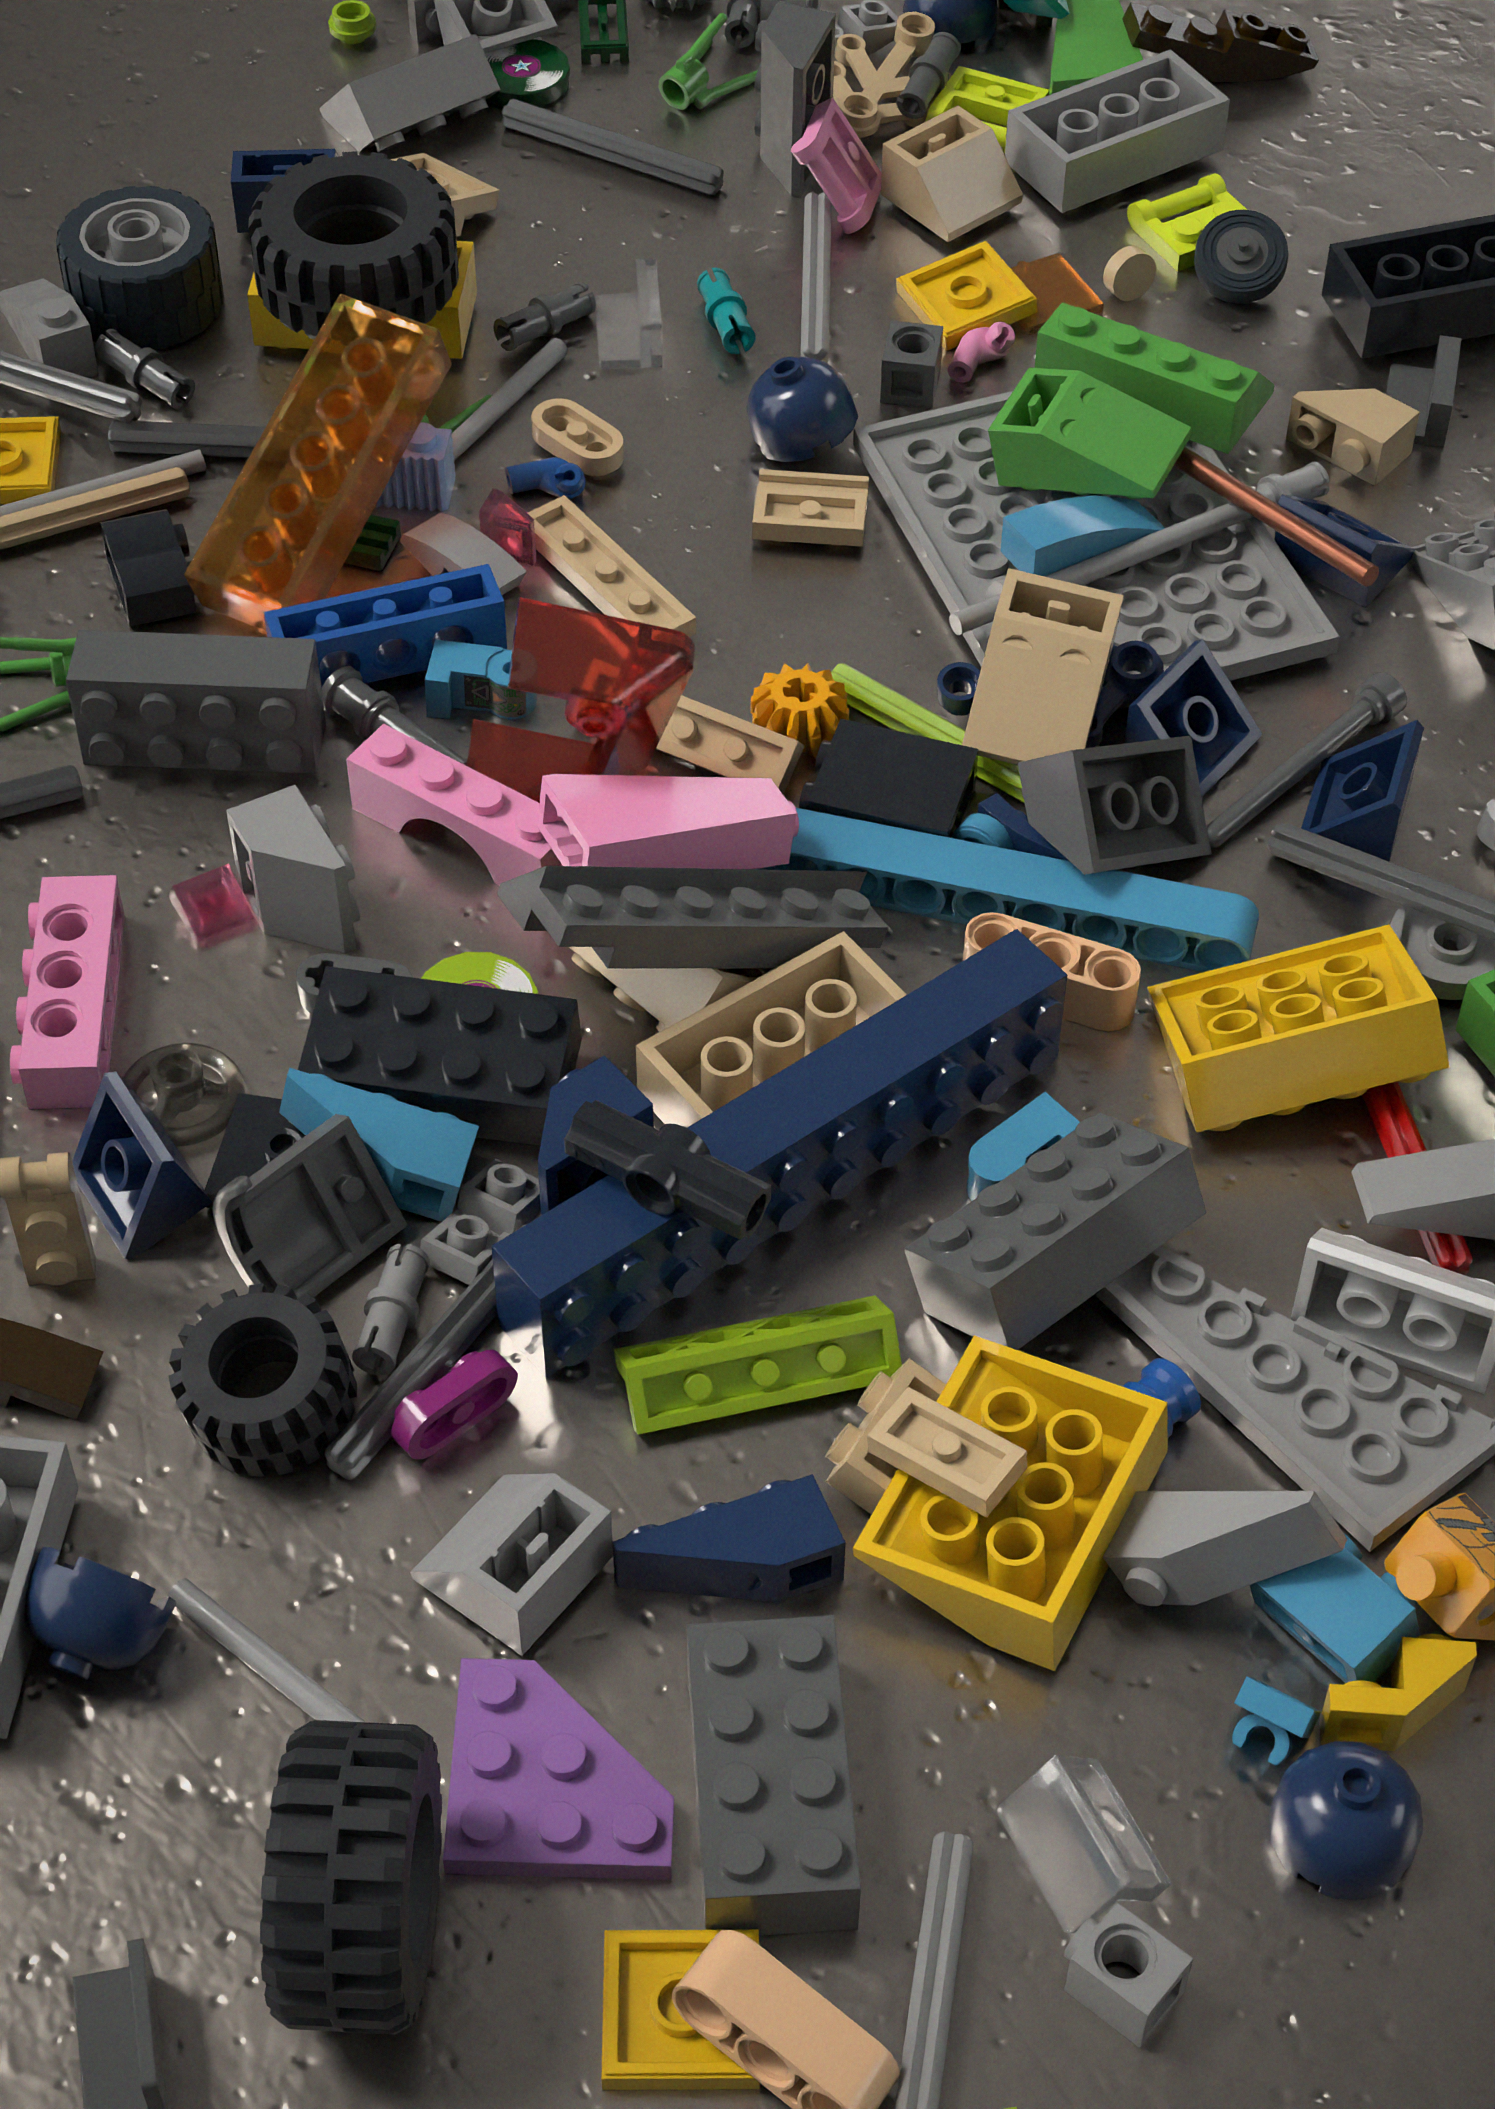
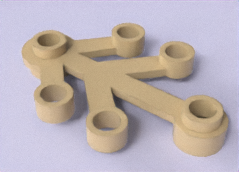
[833,12,952,138]

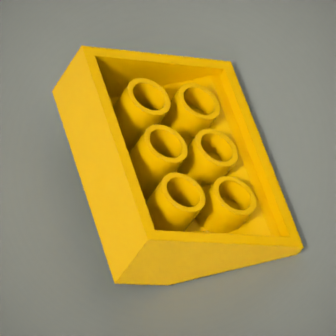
[1147,924,1450,1132]
[853,1335,1168,1671]

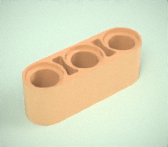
[963,912,1141,1032]
[672,1930,900,2109]

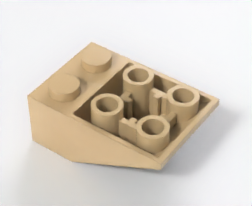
[962,568,1124,765]

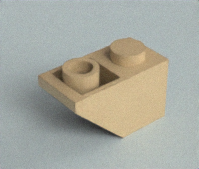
[1286,388,1420,486]

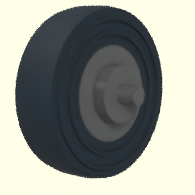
[1194,209,1289,304]

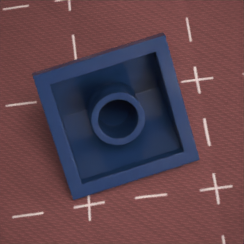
[1274,494,1416,608]
[1124,639,1263,797]
[1301,720,1424,862]
[72,1072,212,1259]

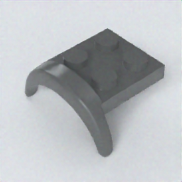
[213,1114,407,1299]

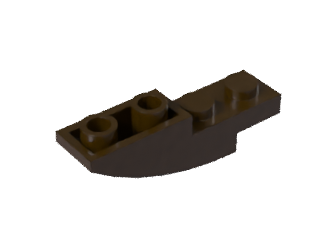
[1122,2,1319,82]

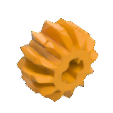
[750,663,849,759]

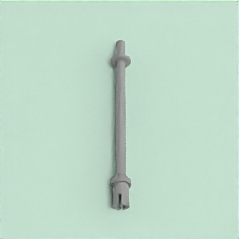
[949,462,1330,635]

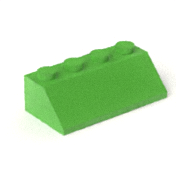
[1035,302,1275,454]

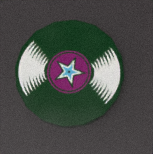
[485,39,570,108]

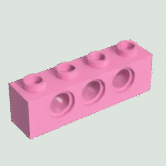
[10,875,125,1109]

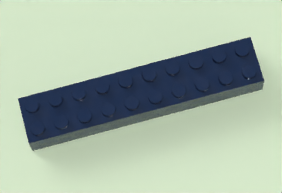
[491,929,1068,1378]

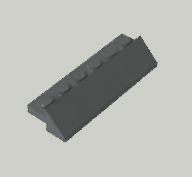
[497,866,889,969]

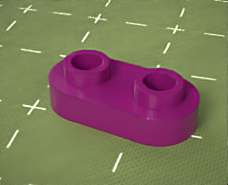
[391,1349,518,1460]

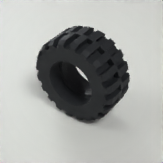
[249,151,459,345]
[260,1720,442,2035]

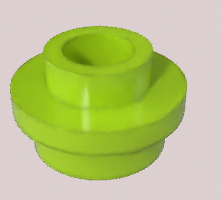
[328,0,377,44]

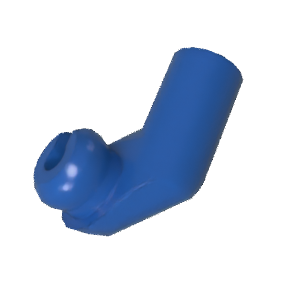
[505,457,586,499]

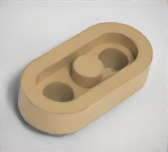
[531,398,624,477]

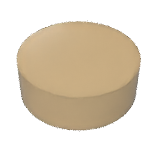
[1103,246,1156,301]

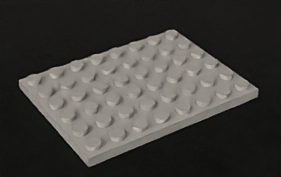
[853,391,1340,710]

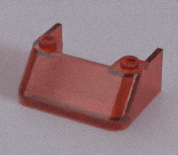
[466,597,695,803]

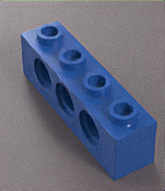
[264,564,508,688]

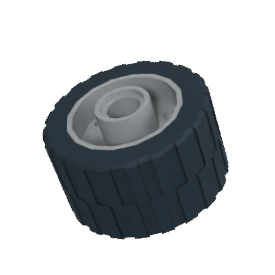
[56,186,224,350]

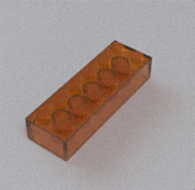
[184,294,452,631]

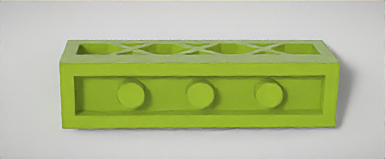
[614,1295,902,1435]

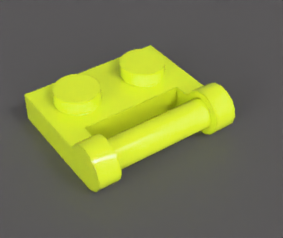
[925,66,1049,153]
[1127,173,1247,272]

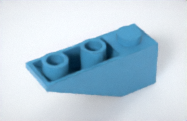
[279,1068,479,1222]

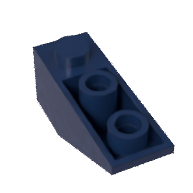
[612,1474,846,1603]

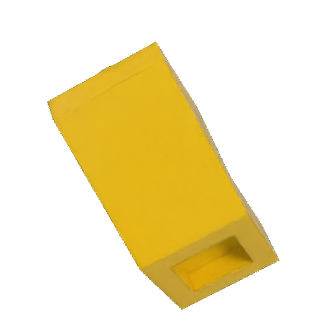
[1319,1634,1477,1751]

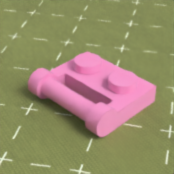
[791,97,882,234]

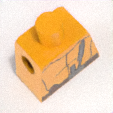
[1383,1493,1495,1640]

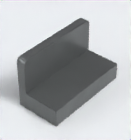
[1386,335,1461,448]
[73,1938,168,2109]

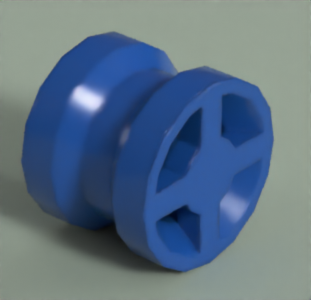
[1122,1358,1201,1437]

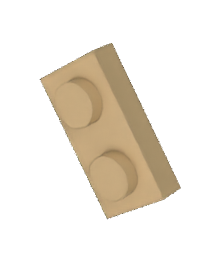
[867,1387,1027,1517]

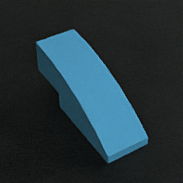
[1000,496,1165,576]

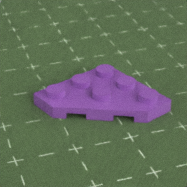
[443,1658,675,1880]

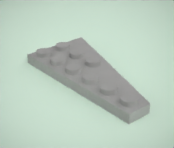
[1094,1246,1495,1552]

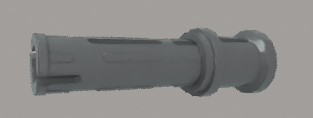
[322,666,475,769]

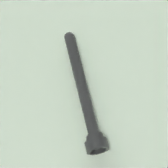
[1207,672,1407,848]

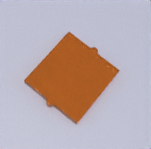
[1011,253,1104,335]

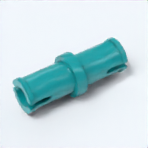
[697,267,756,355]

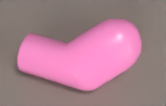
[947,322,1015,383]

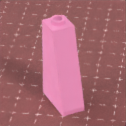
[537,774,799,869]

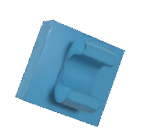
[1232,1676,1321,1766]

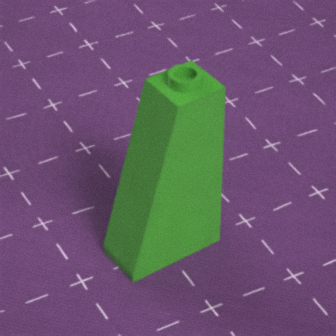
[1049,0,1143,95]

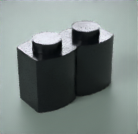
[100,509,203,627]

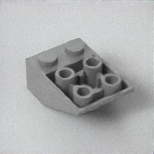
[1409,518,1495,650]

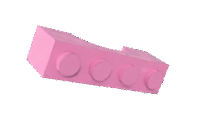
[346,724,563,886]

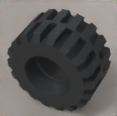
[169,1283,357,1477]

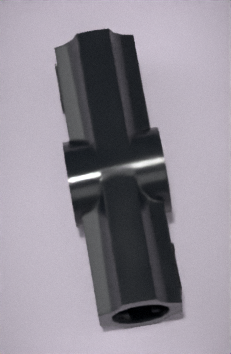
[564,1100,771,1240]

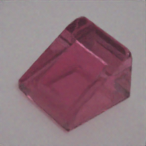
[479,488,536,566]
[169,864,254,943]

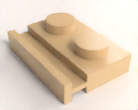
[752,469,869,547]

